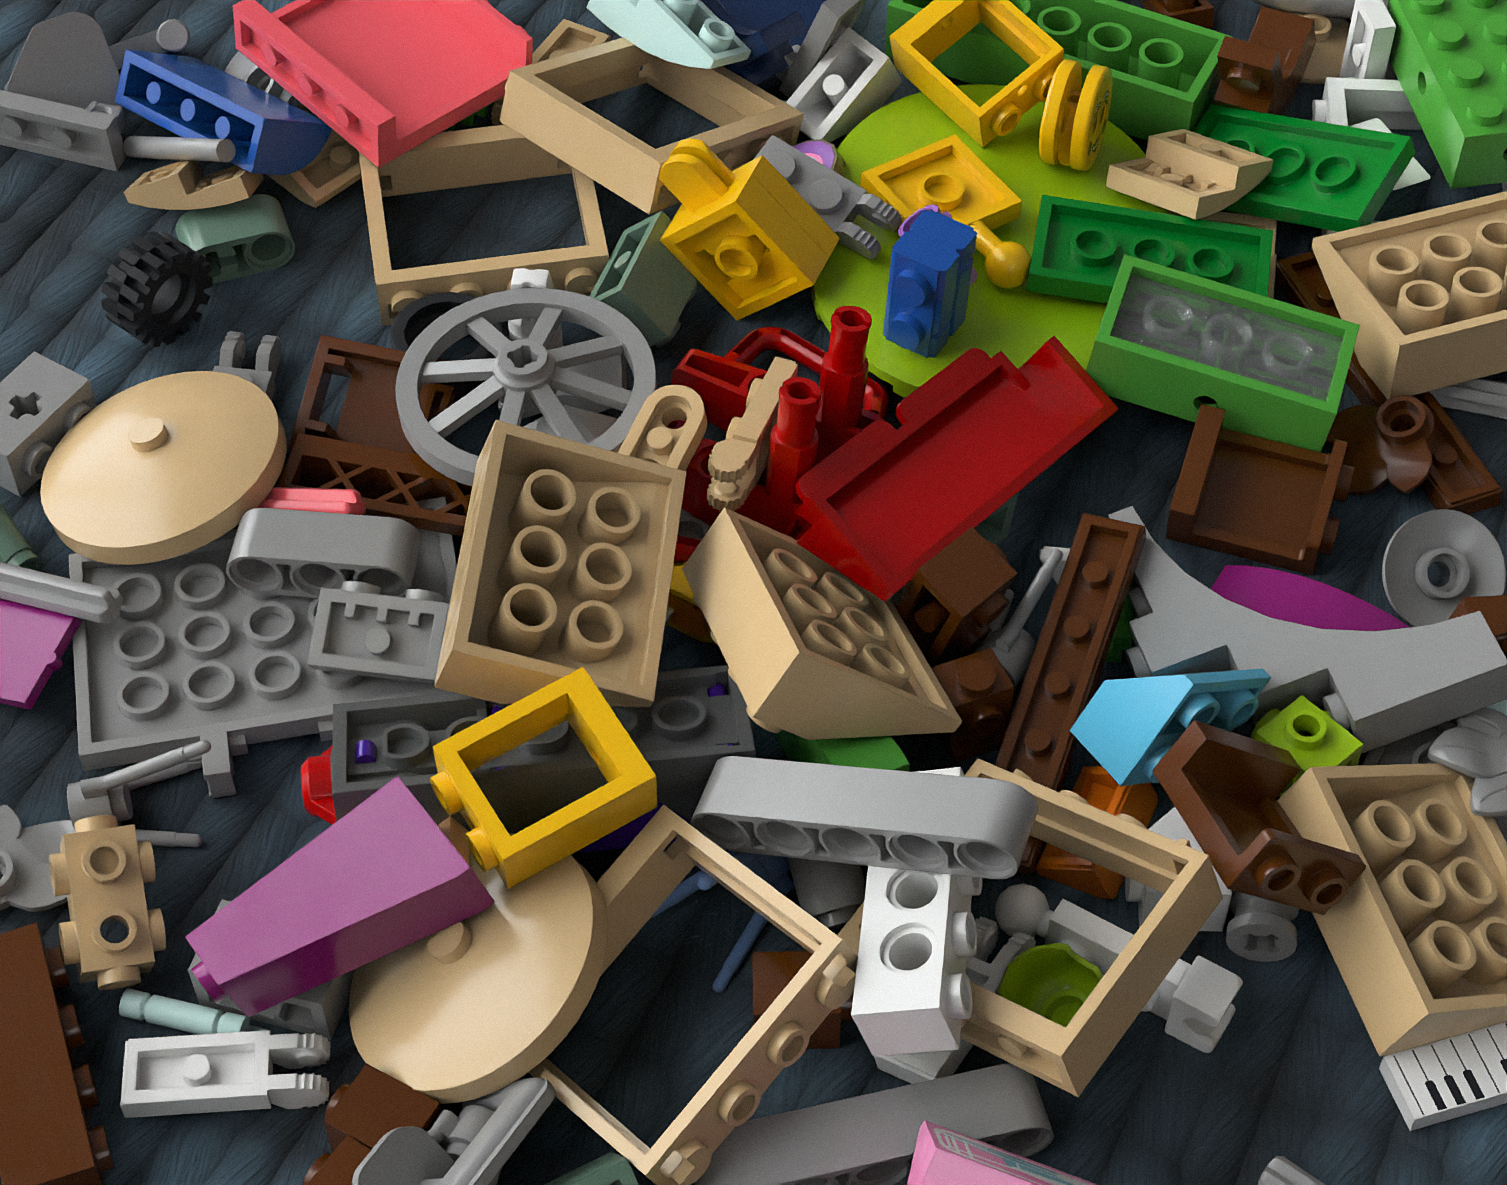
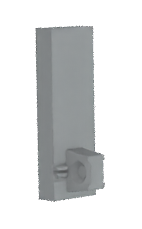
[0,90,126,171]

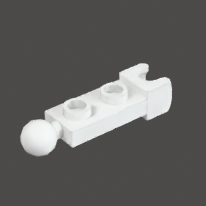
[995,883,1243,1053]

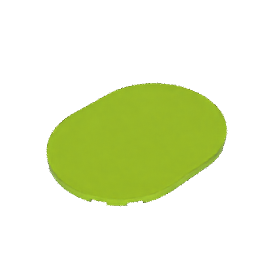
[811,84,1167,397]

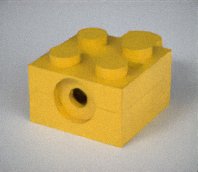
[659,139,840,321]

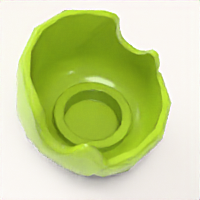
[998,942,1104,1027]

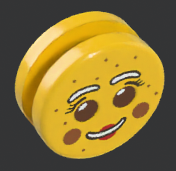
[1039,59,1113,171]

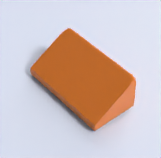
[1035,766,1158,900]

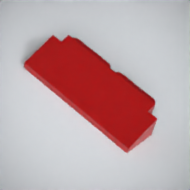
[795,335,1119,602]

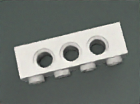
[851,767,982,1056]

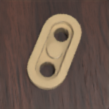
[618,385,707,471]

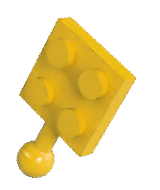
[860,134,1031,288]

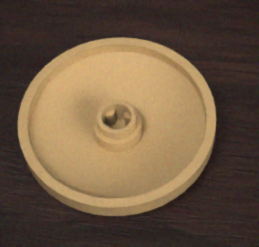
[40,371,287,565]
[349,833,608,1104]

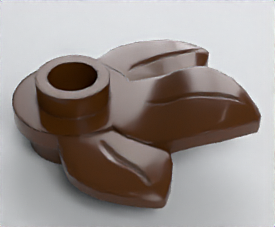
[1325,395,1435,495]

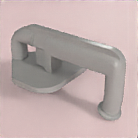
[4,12,190,110]
[352,1077,556,1185]

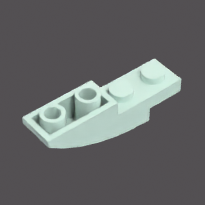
[586,0,751,69]

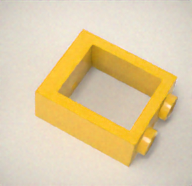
[889,0,1064,148]
[430,667,657,889]

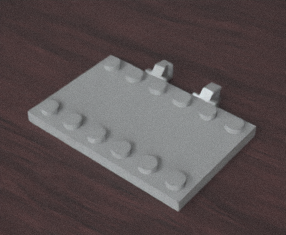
[68,497,457,799]

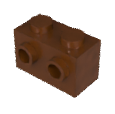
[896,527,1017,667]

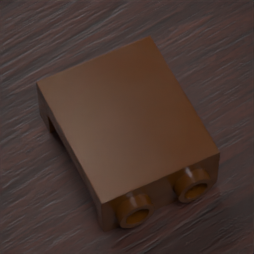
[1166,404,1355,575]
[1152,720,1366,915]

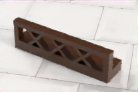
[277,433,472,537]

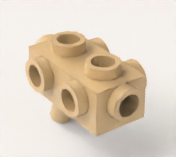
[49,815,166,990]

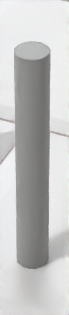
[123,136,236,162]

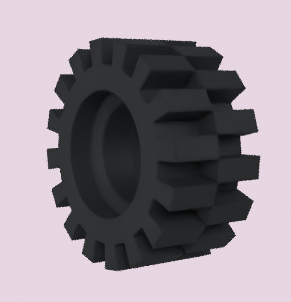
[101,231,213,347]

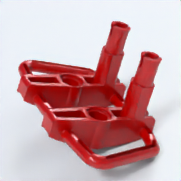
[667,305,889,562]

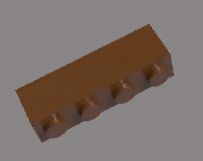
[0,923,115,1185]

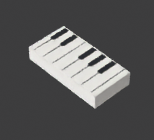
[1379,1022,1507,1131]

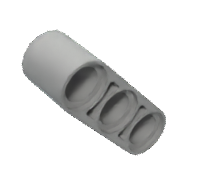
[226,508,422,598]

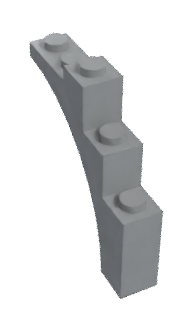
[1109,506,1507,754]

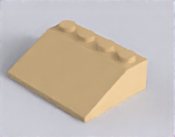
[1312,191,1507,400]
[434,420,687,707]
[682,507,962,740]
[1277,763,1507,1056]

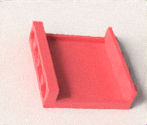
[232,0,533,168]

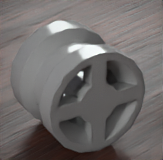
[1226,890,1299,962]

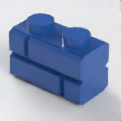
[883,210,977,358]

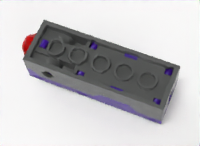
[301,665,756,853]

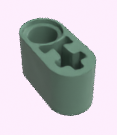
[175,194,295,284]

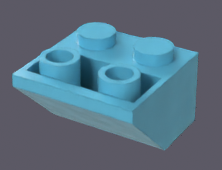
[1070,668,1272,786]

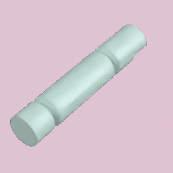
[119,988,268,1035]

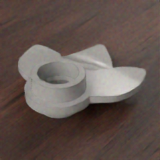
[1427,707,1507,817]
[0,805,75,912]

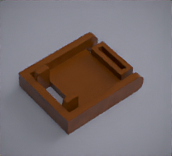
[288,335,456,454]

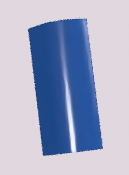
[114,49,332,175]

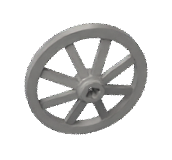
[395,288,657,486]

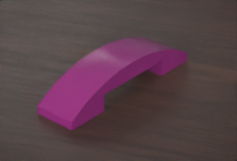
[1211,565,1409,631]

